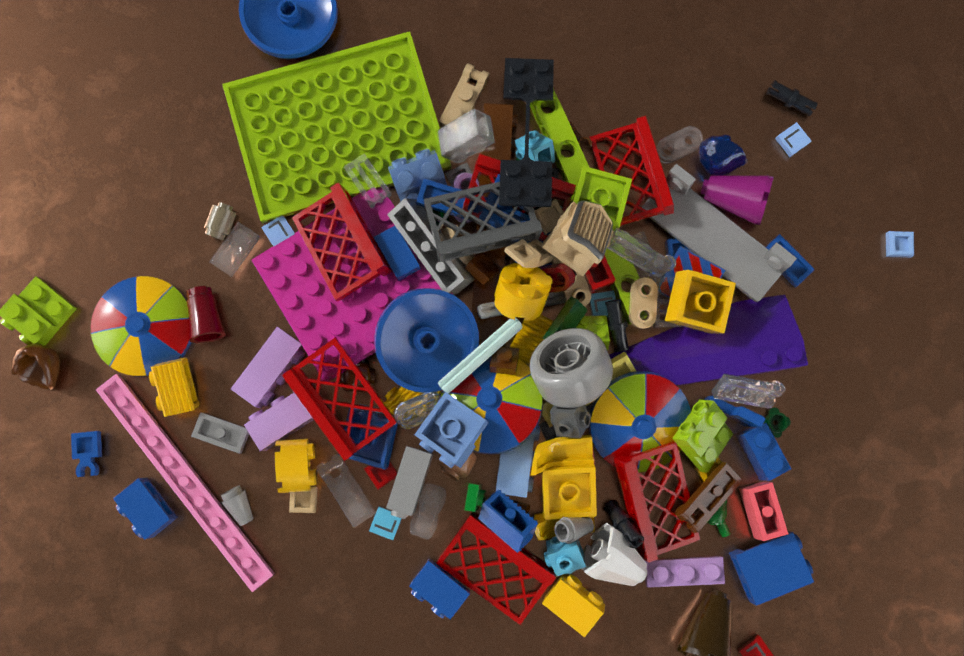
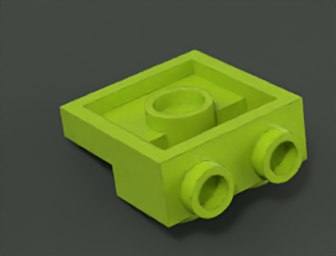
[572,166,632,232]
[0,276,77,346]
[672,399,734,473]

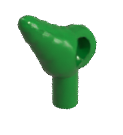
[707,500,731,537]

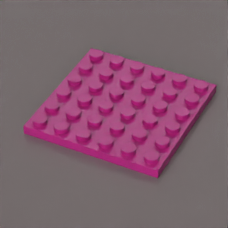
[252,187,453,381]

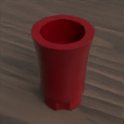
[186,286,226,343]

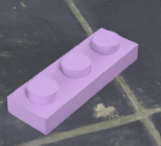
[644,556,725,587]

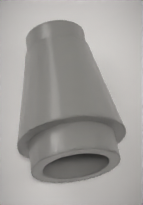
[221,485,254,526]
[554,517,594,544]

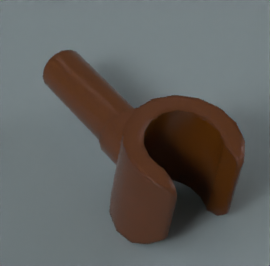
[569,122,592,152]

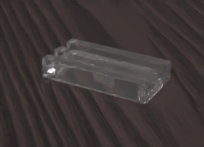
[344,154,392,209]

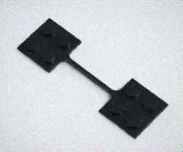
[499,58,554,207]

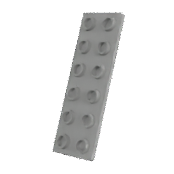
[641,164,797,302]

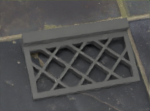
[424,182,542,262]

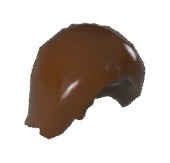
[11,343,61,390]

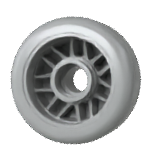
[530,328,613,408]

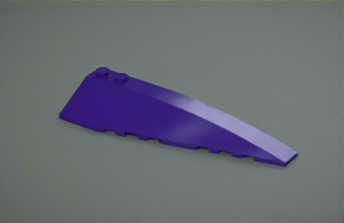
[609,295,808,386]

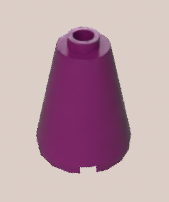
[701,176,774,225]

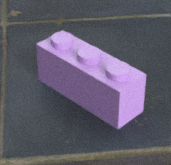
[231,327,305,408]
[244,383,323,451]

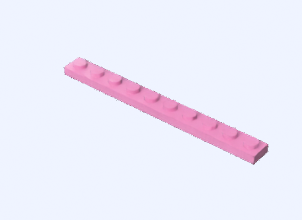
[96,374,275,592]

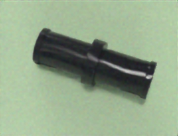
[766,80,818,116]
[605,299,630,352]
[604,500,644,548]

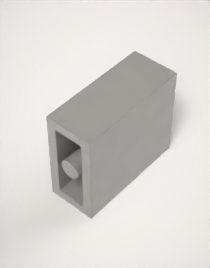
[386,446,434,519]

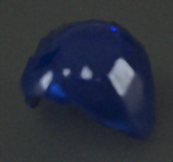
[698,135,748,176]

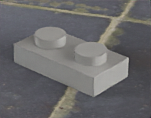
[191,412,249,454]

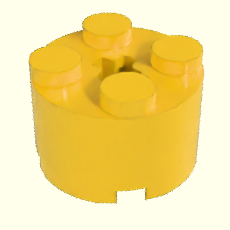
[494,263,552,321]
[275,438,317,493]

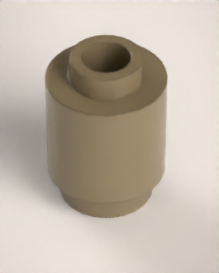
[204,202,236,241]

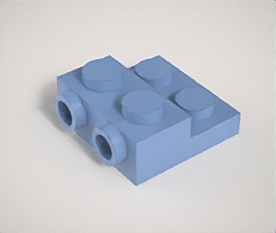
[388,149,447,208]
[415,392,489,468]

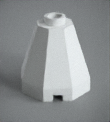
[581,523,647,586]

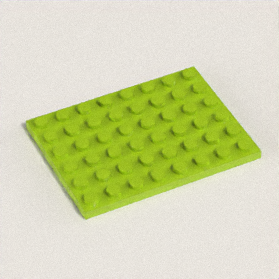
[222,31,452,223]

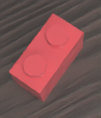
[739,482,788,541]

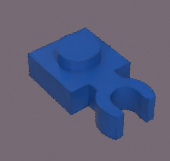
[71,431,102,477]

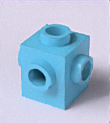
[515,130,555,163]
[544,536,586,577]

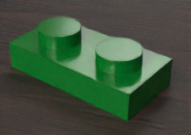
[464,482,486,512]

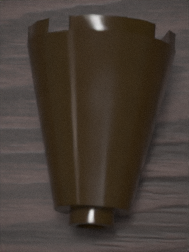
[676,590,732,656]

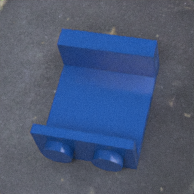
[729,531,814,606]

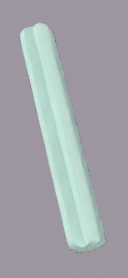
[438,318,523,393]

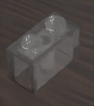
[438,109,495,163]

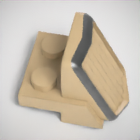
[542,201,614,276]

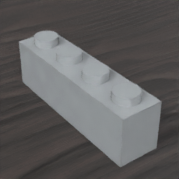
[387,198,475,294]

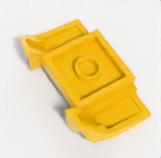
[531,435,597,541]

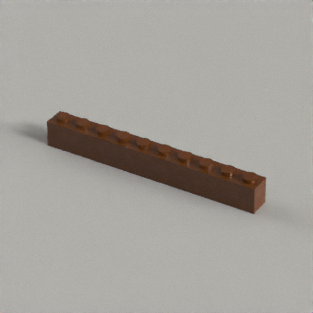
[472,103,518,346]

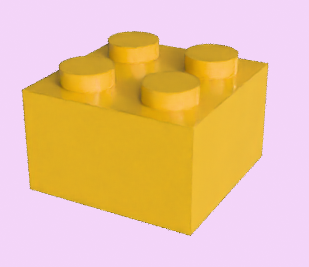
[665,270,736,334]

